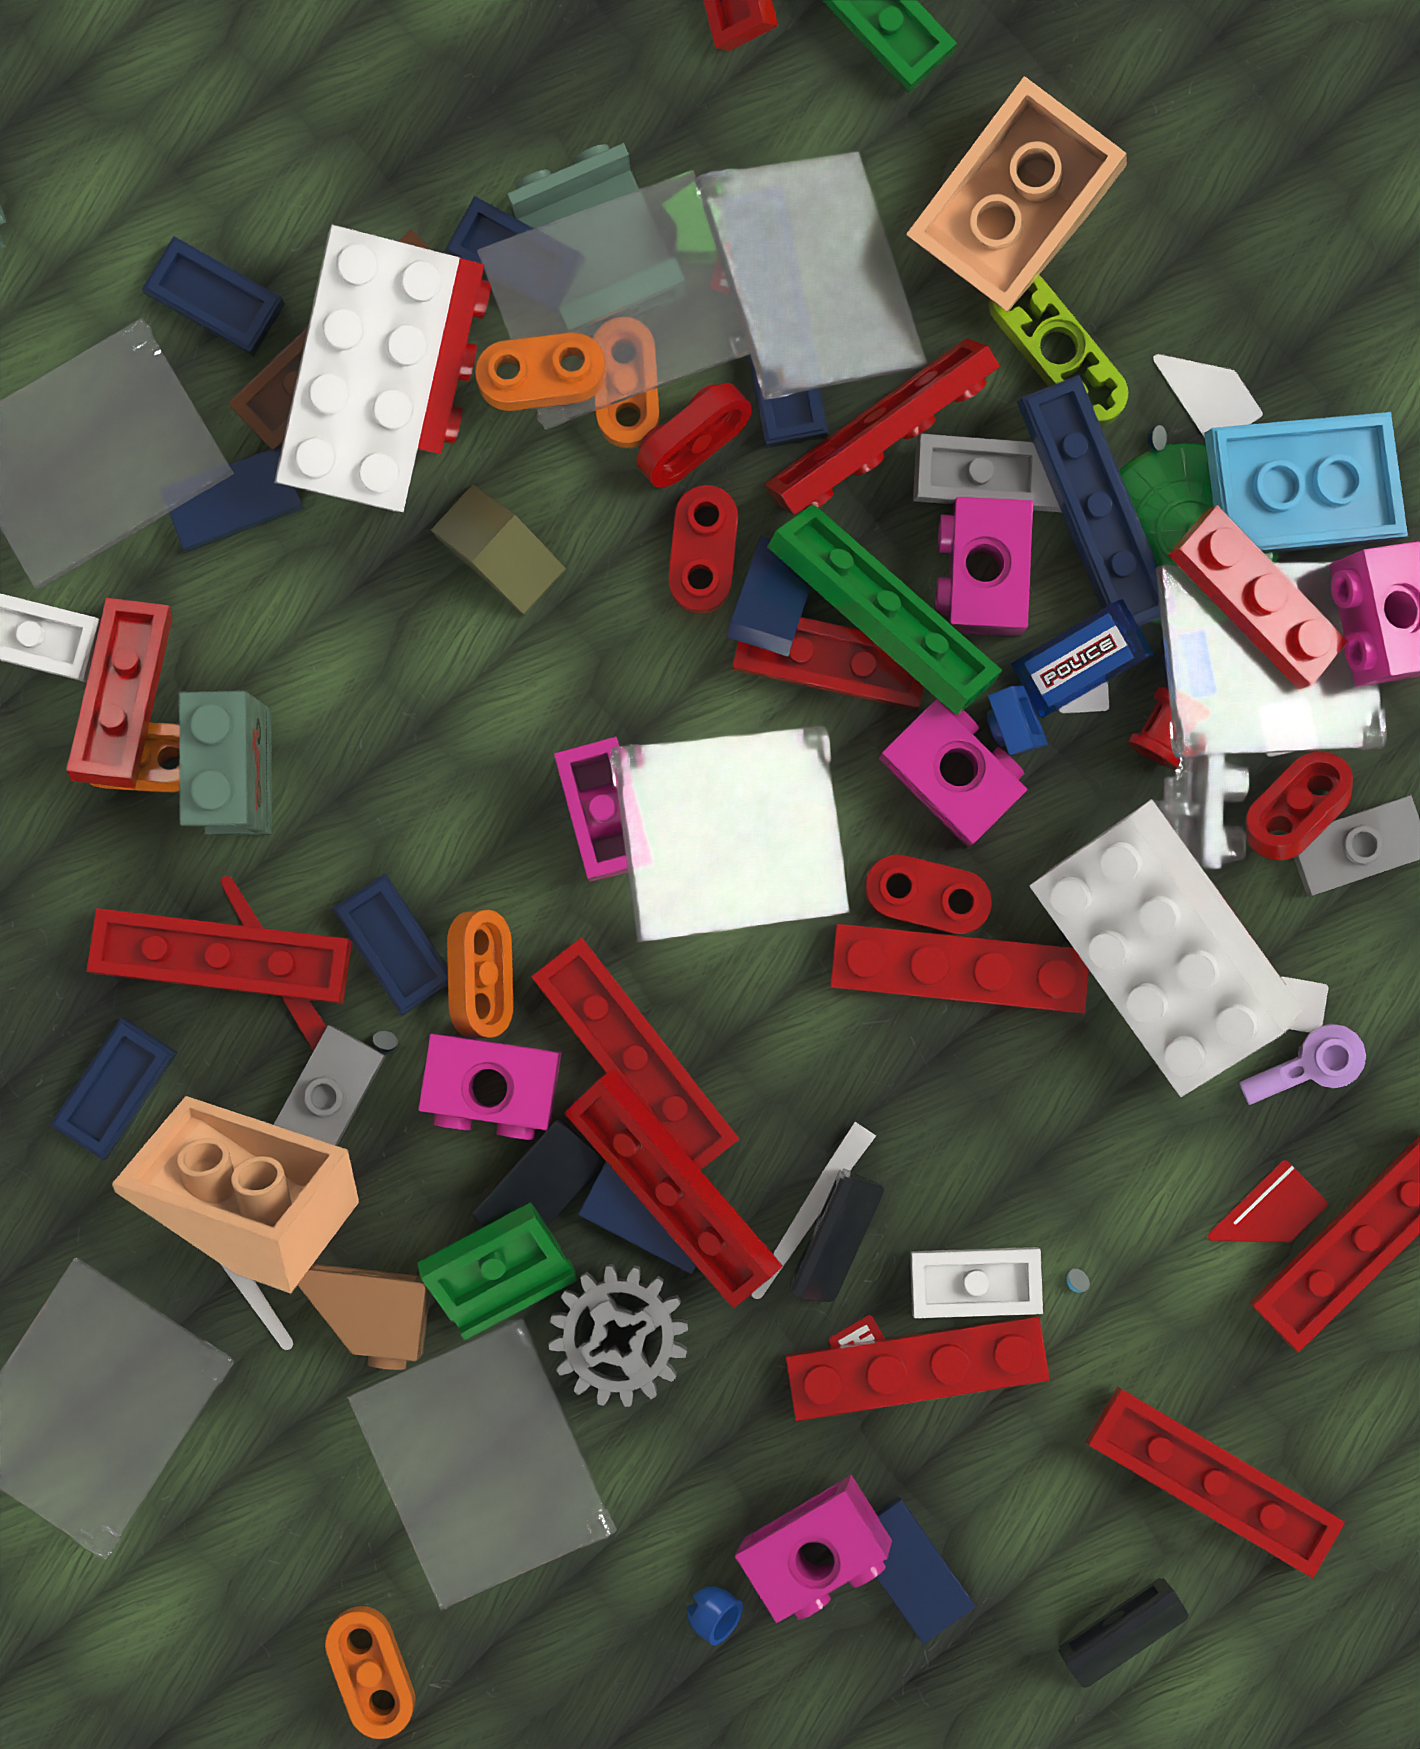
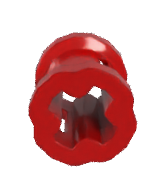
[1128,687,1208,770]

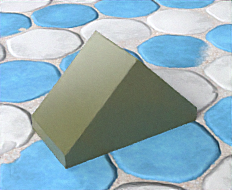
[431,484,566,616]

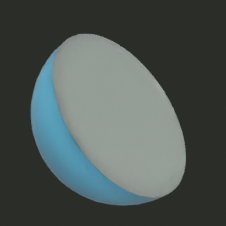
[1066,1268,1090,1293]

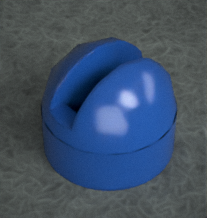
[686,1586,743,1646]

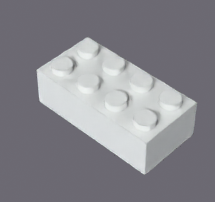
[274,225,460,512]
[1030,799,1303,1097]

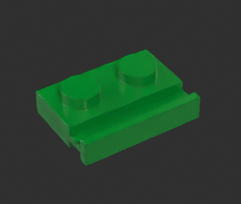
[417,1202,577,1340]

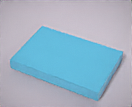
[1204,412,1408,553]

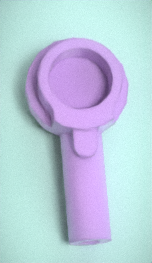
[1239,1024,1366,1105]

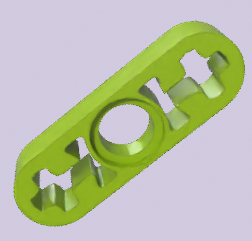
[989,275,1128,427]

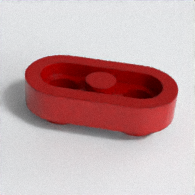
[636,383,752,488]
[669,485,738,614]
[1246,752,1353,860]
[865,855,992,935]

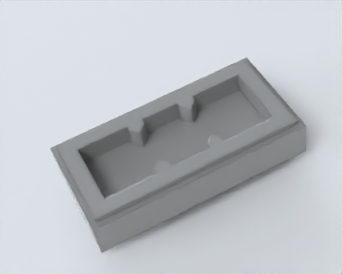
[1294,795,1420,897]
[274,1025,386,1146]

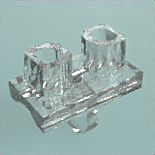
[1145,752,1249,870]

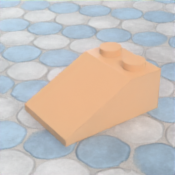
[906,76,1127,312]
[112,1096,359,1294]

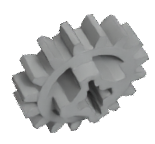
[549,1264,688,1407]

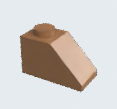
[297,1263,431,1370]

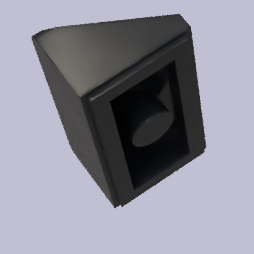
[471,1118,606,1227]
[790,1168,884,1302]
[1058,1578,1189,1688]

